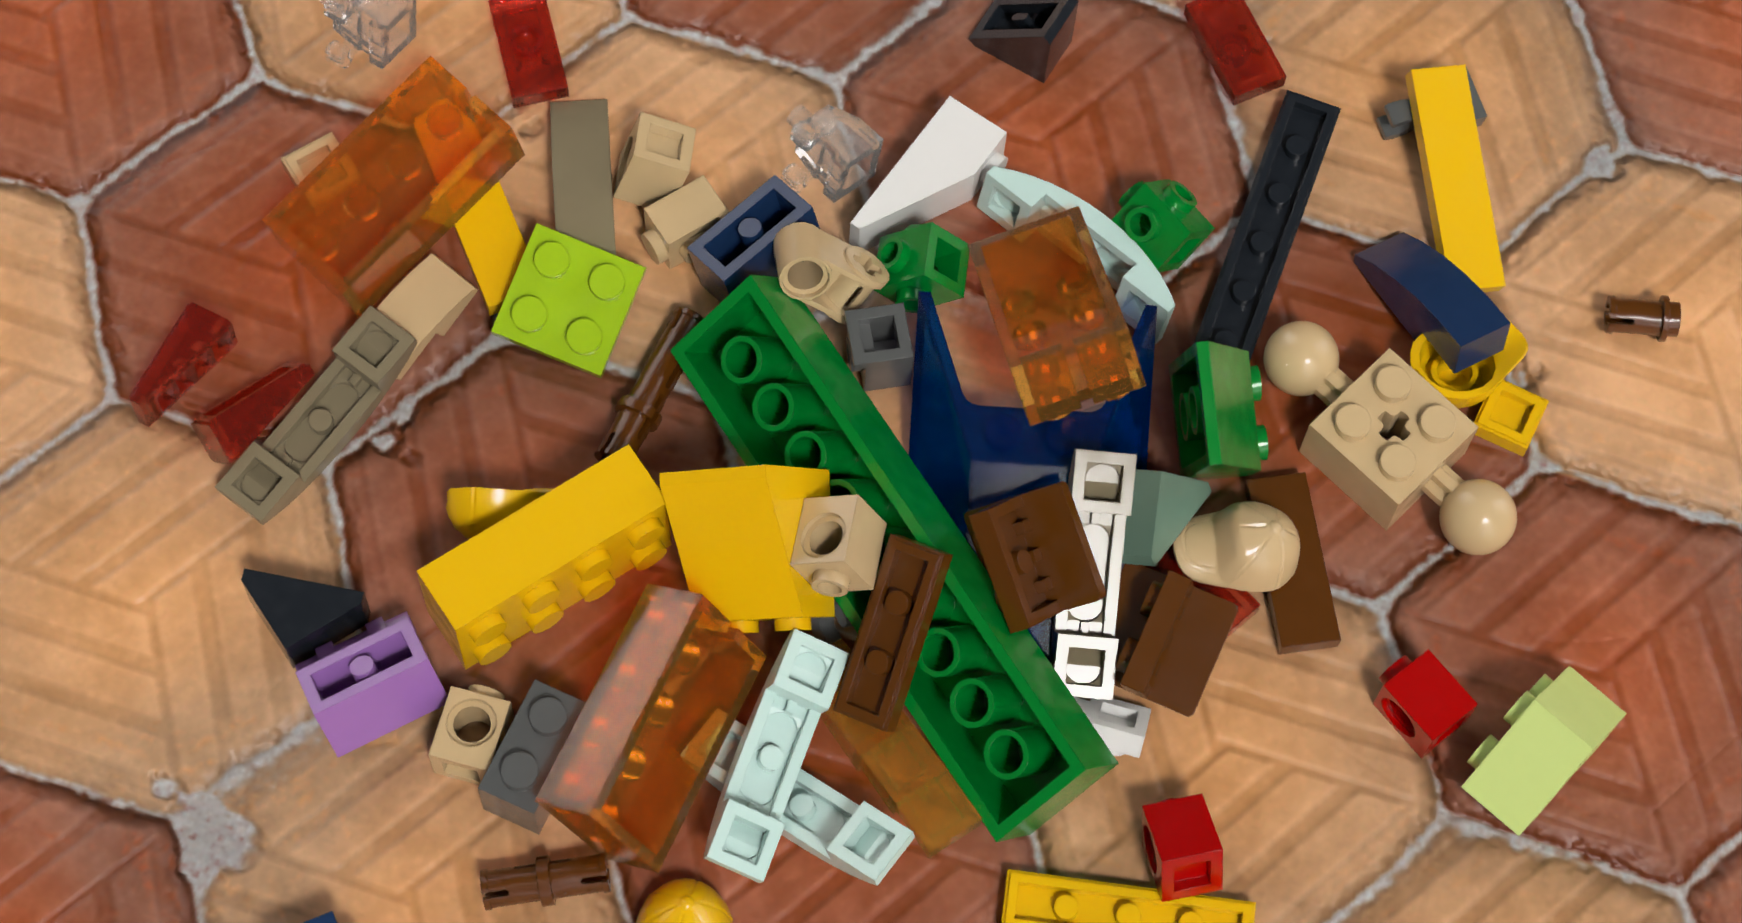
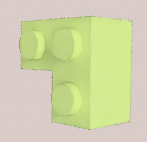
[1461,666,1627,836]

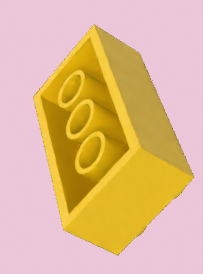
[416,444,672,670]

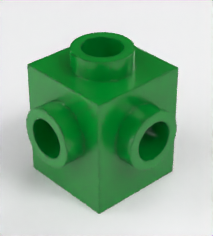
[1112,179,1215,273]
[874,222,970,313]

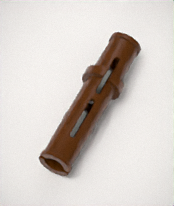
[594,307,704,461]

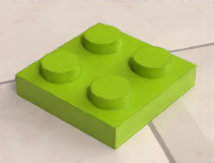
[491,223,646,379]

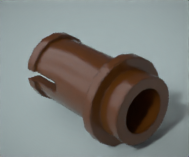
[1604,295,1681,342]

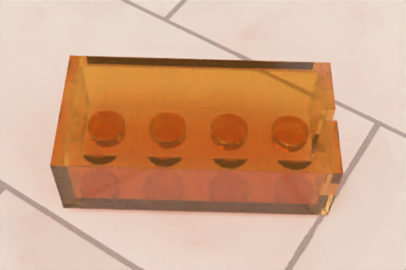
[262,56,525,318]
[968,206,1147,426]
[535,584,767,873]

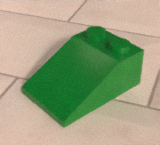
[1168,341,1269,480]

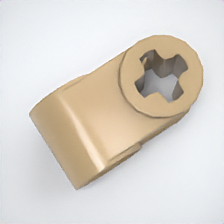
[773,222,890,325]

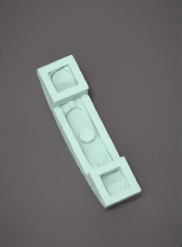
[976,166,1175,344]
[703,628,850,883]
[683,711,915,886]

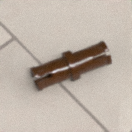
[480,852,611,911]

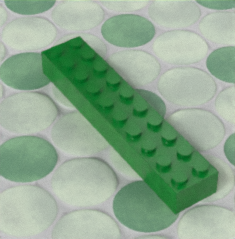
[670,275,1119,842]

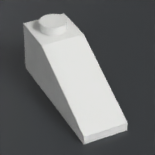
[849,96,1008,250]

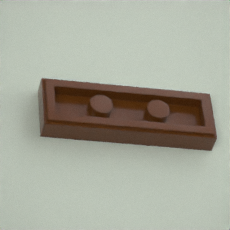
[1244,472,1341,655]
[833,534,953,732]

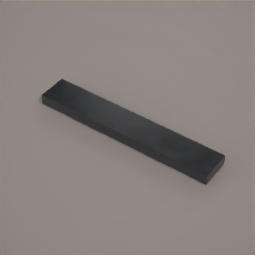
[1194,90,1341,361]

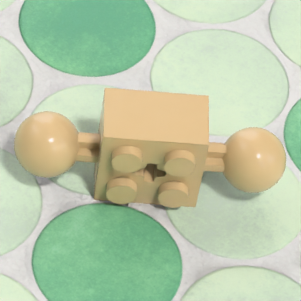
[1263,321,1517,555]

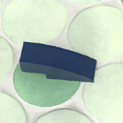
[1353,232,1511,374]

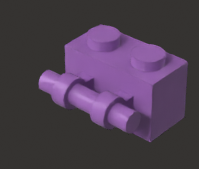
[295,611,448,758]

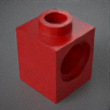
[1373,649,1478,759]
[1142,793,1223,902]

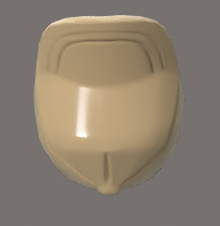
[1172,501,1300,592]

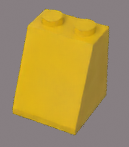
[659,464,835,634]

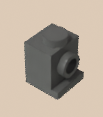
[844,303,914,391]

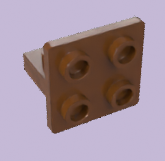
[964,481,1106,634]
[1114,564,1238,717]

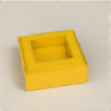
[1474,380,1549,457]

